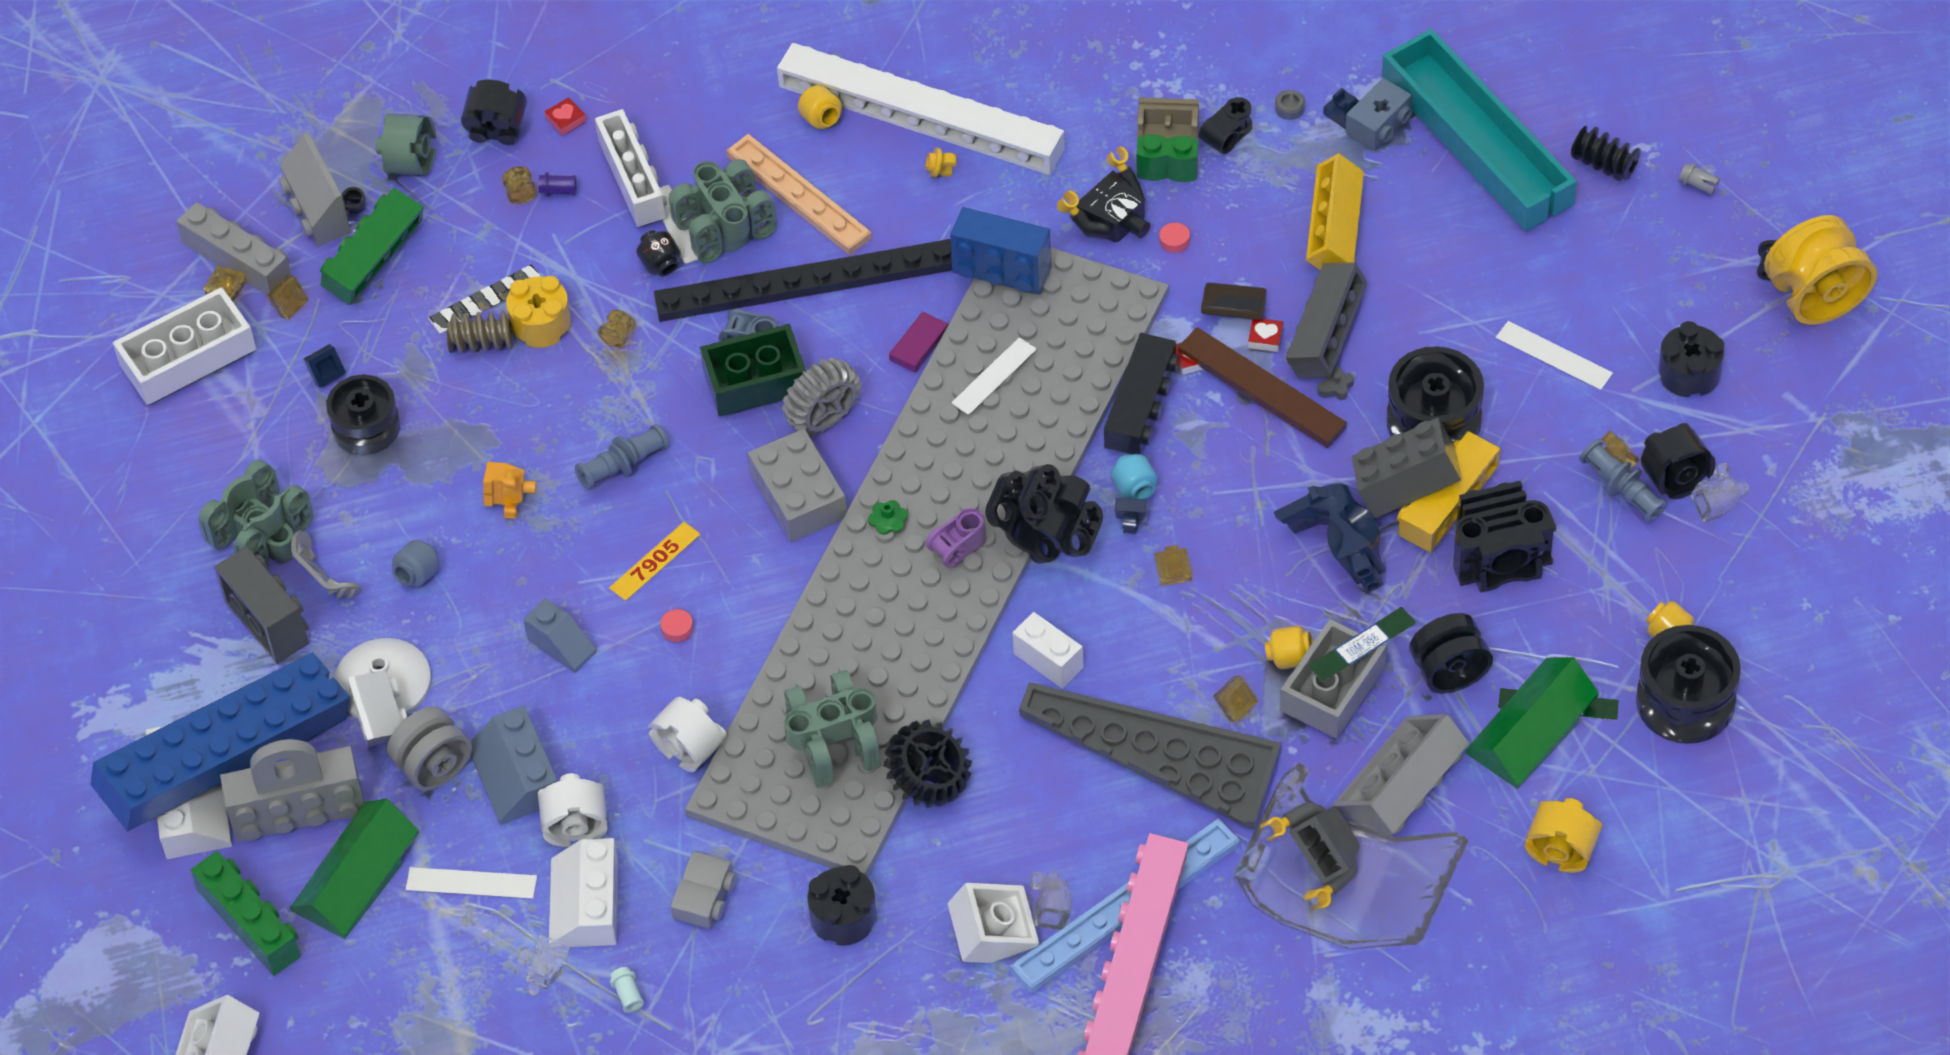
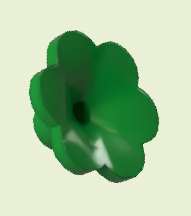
[868,500,908,535]

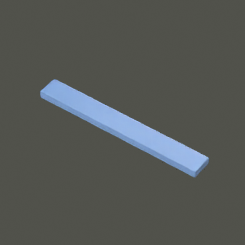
[1010,818,1240,994]

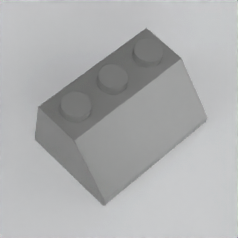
[278,133,351,246]

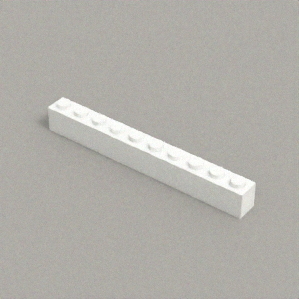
[777,43,1065,175]

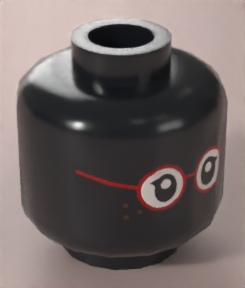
[636,230,682,277]

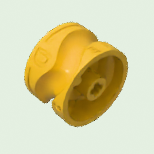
[1764,215,1877,325]

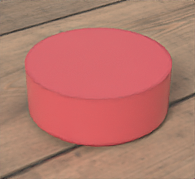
[1159,223,1190,253]
[660,609,693,642]

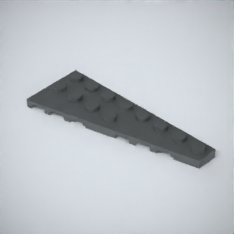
[1019,682,1281,830]

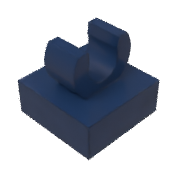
[1323,88,1360,130]
[304,344,346,387]
[1114,498,1149,534]

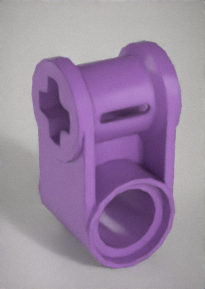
[925,508,987,568]

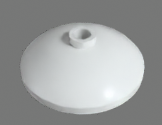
[334,638,431,718]

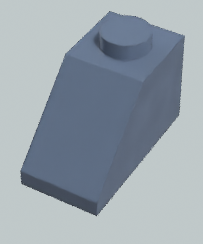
[523,598,597,673]

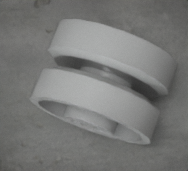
[386,707,472,791]

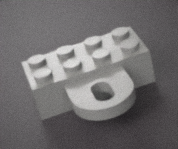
[220,739,364,842]

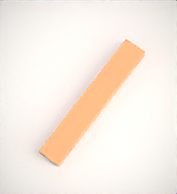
[726,134,872,255]

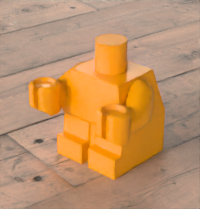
[483,462,537,519]

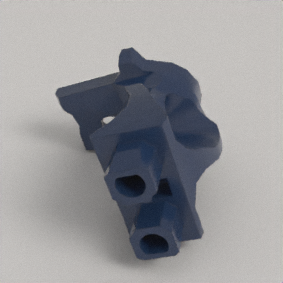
[1274,483,1386,593]

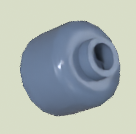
[392,540,439,587]

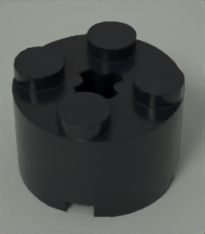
[461,79,527,145]
[1658,321,1724,397]
[1641,423,1716,499]
[807,865,877,946]

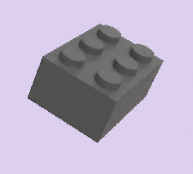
[1352,417,1461,519]
[214,546,309,664]

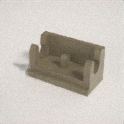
[1137,97,1199,140]

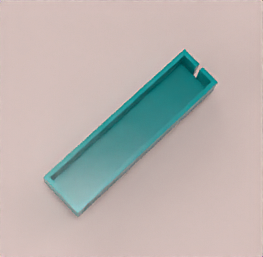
[1382,28,1577,231]

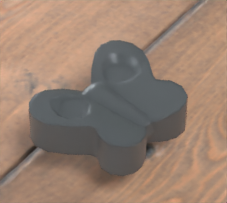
[1317,365,1354,400]

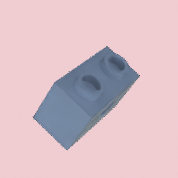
[1346,78,1413,151]

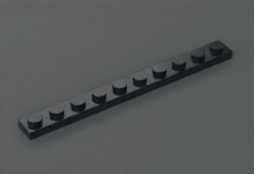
[654,239,953,322]

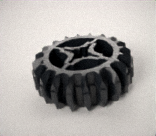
[883,719,972,808]

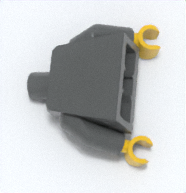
[1260,802,1360,910]

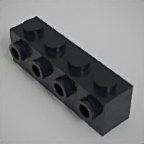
[1104,332,1180,455]

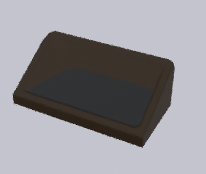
[1201,282,1267,320]

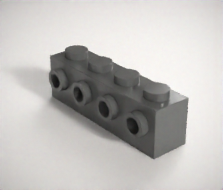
[1286,262,1367,378]

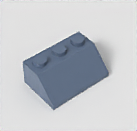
[471,705,558,825]

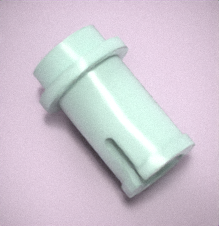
[610,967,644,1013]

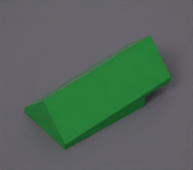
[1465,657,1599,789]
[290,798,419,939]

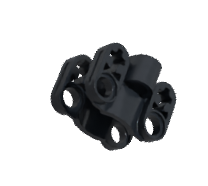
[985,464,1103,564]

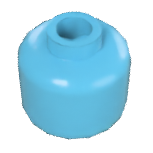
[1111,454,1158,500]

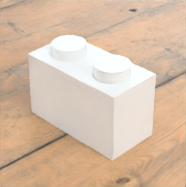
[1012,612,1084,689]

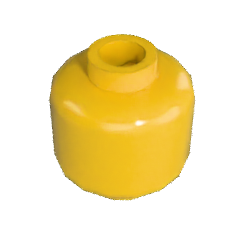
[798,85,842,129]
[1645,601,1694,638]
[1265,625,1313,670]

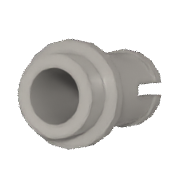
[1679,163,1720,196]

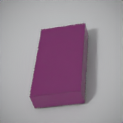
[889,311,948,373]

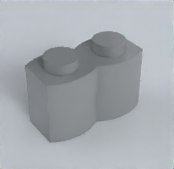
[671,851,737,929]

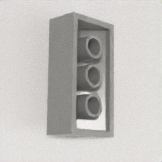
[1332,714,1469,835]

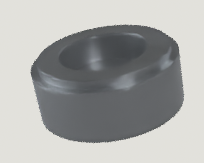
[1275,90,1305,120]

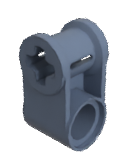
[718,309,778,341]

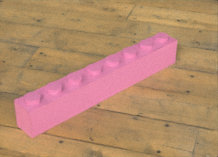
[1078,833,1188,1055]

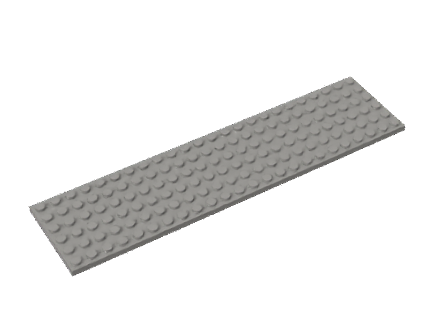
[685,248,1169,877]

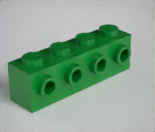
[320,187,424,305]
[190,851,301,976]

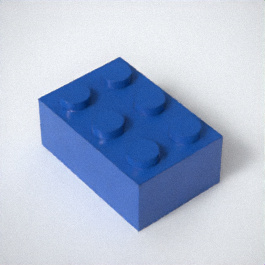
[950,207,1052,295]

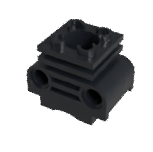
[1453,480,1556,593]

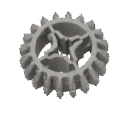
[782,357,862,436]

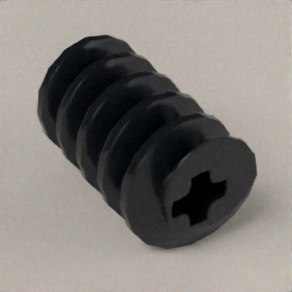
[1571,125,1641,181]

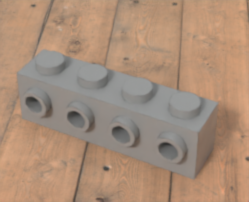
[176,202,292,299]

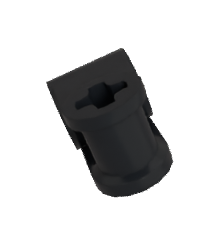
[1198,97,1253,155]

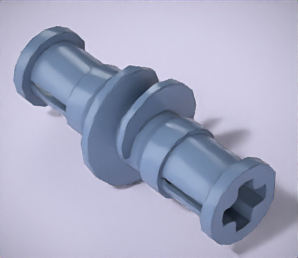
[575,424,669,490]
[1579,439,1668,523]

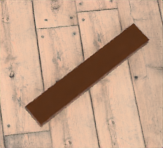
[1178,327,1347,448]

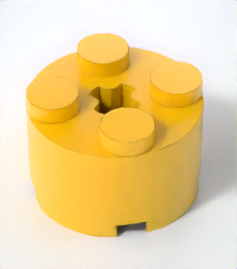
[506,276,572,348]
[1525,798,1603,873]

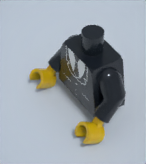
[1057,146,1150,242]

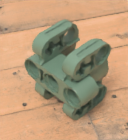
[668,159,777,263]
[198,459,313,564]
[784,670,880,788]

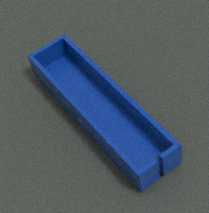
[90,652,350,832]

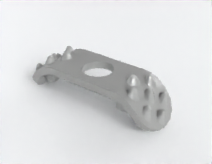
[291,530,361,599]

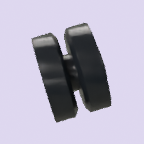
[326,374,400,455]
[1409,613,1493,694]

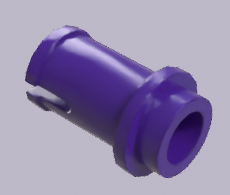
[538,172,576,196]

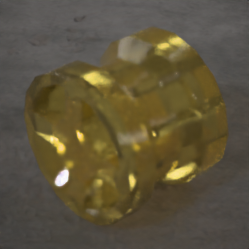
[501,166,537,204]
[598,309,636,348]

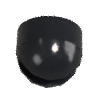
[342,187,366,214]

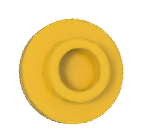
[925,147,957,178]

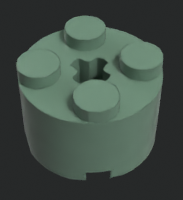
[376,114,436,176]

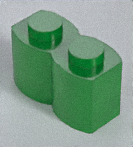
[1136,134,1198,182]

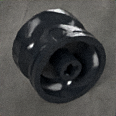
[1387,346,1484,443]
[1636,625,1741,744]

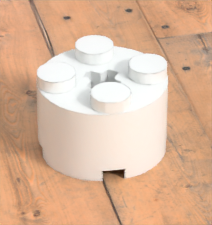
[648,697,727,772]
[538,773,608,847]

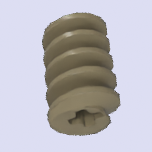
[447,311,512,353]

